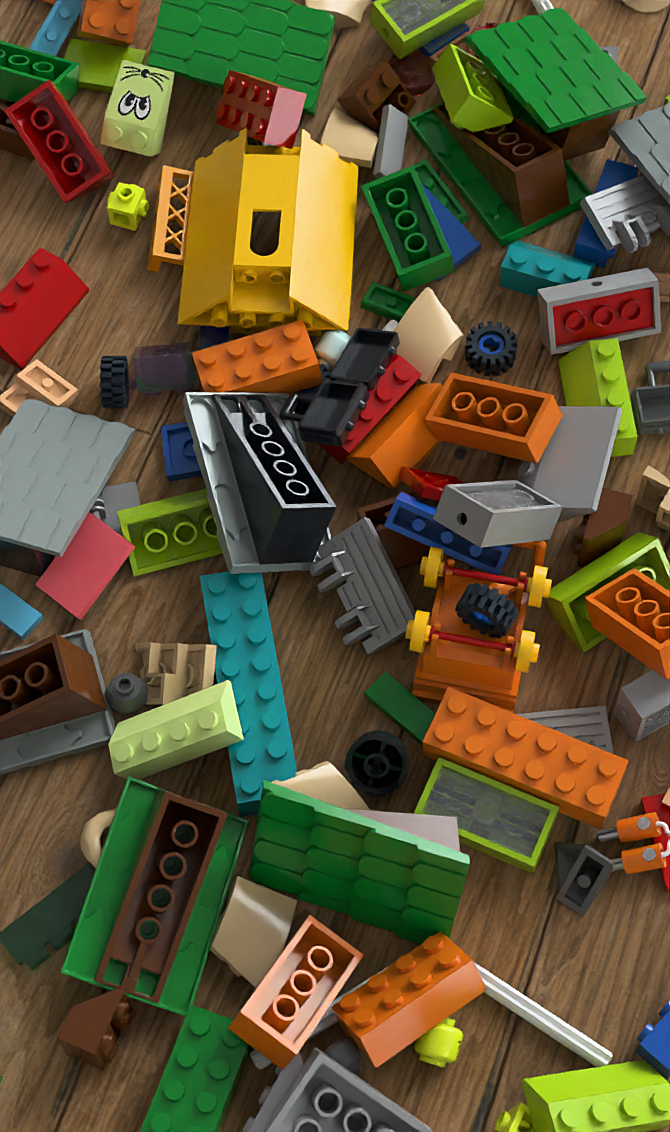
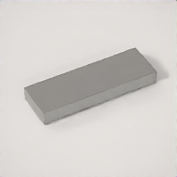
[373,104,408,179]

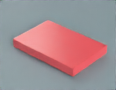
[35,512,136,620]

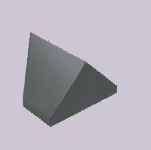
[554,842,615,916]

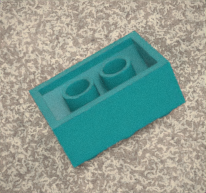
[499,240,596,297]

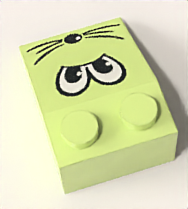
[100,60,175,157]

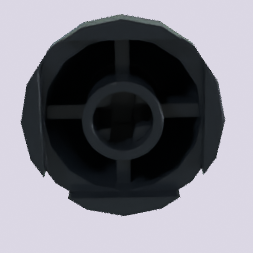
[344,730,409,797]

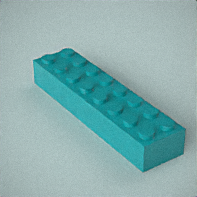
[200,571,297,817]

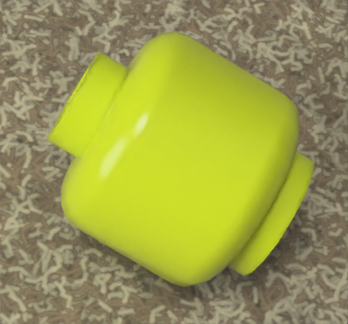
[414,1018,463,1068]

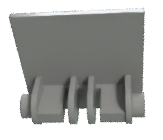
[89,481,140,536]

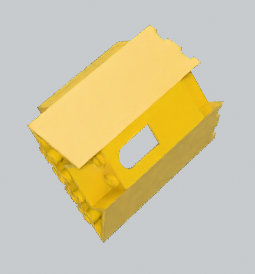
[177,127,359,337]

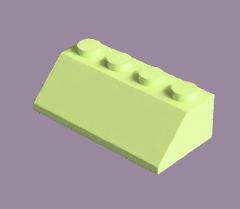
[108,680,244,780]

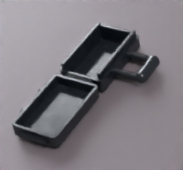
[279,328,400,446]

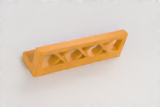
[147,165,194,272]

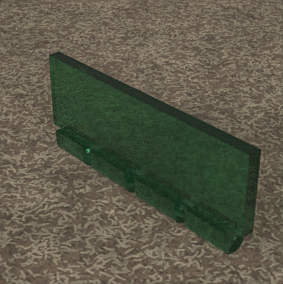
[0,862,96,971]

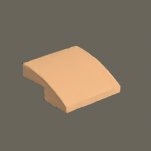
[0,359,78,417]

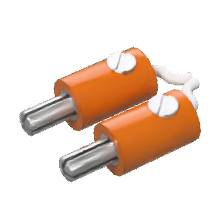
[597,812,670,875]

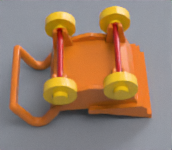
[405,540,552,713]

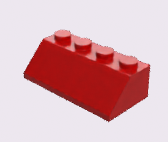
[4,80,115,204]
[0,247,89,370]
[319,354,422,465]

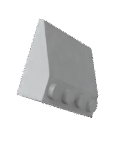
[517,406,623,523]
[264,1047,433,1132]

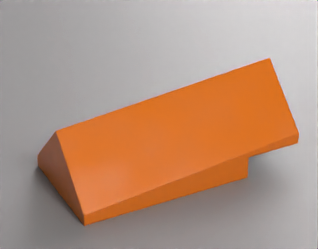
[347,383,443,491]

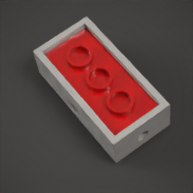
[537,268,661,355]

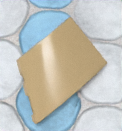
[305,0,370,29]
[320,108,379,168]
[393,287,464,383]
[635,466,670,532]
[135,642,216,705]
[272,761,370,810]
[209,876,297,988]

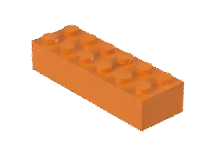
[422,686,629,830]

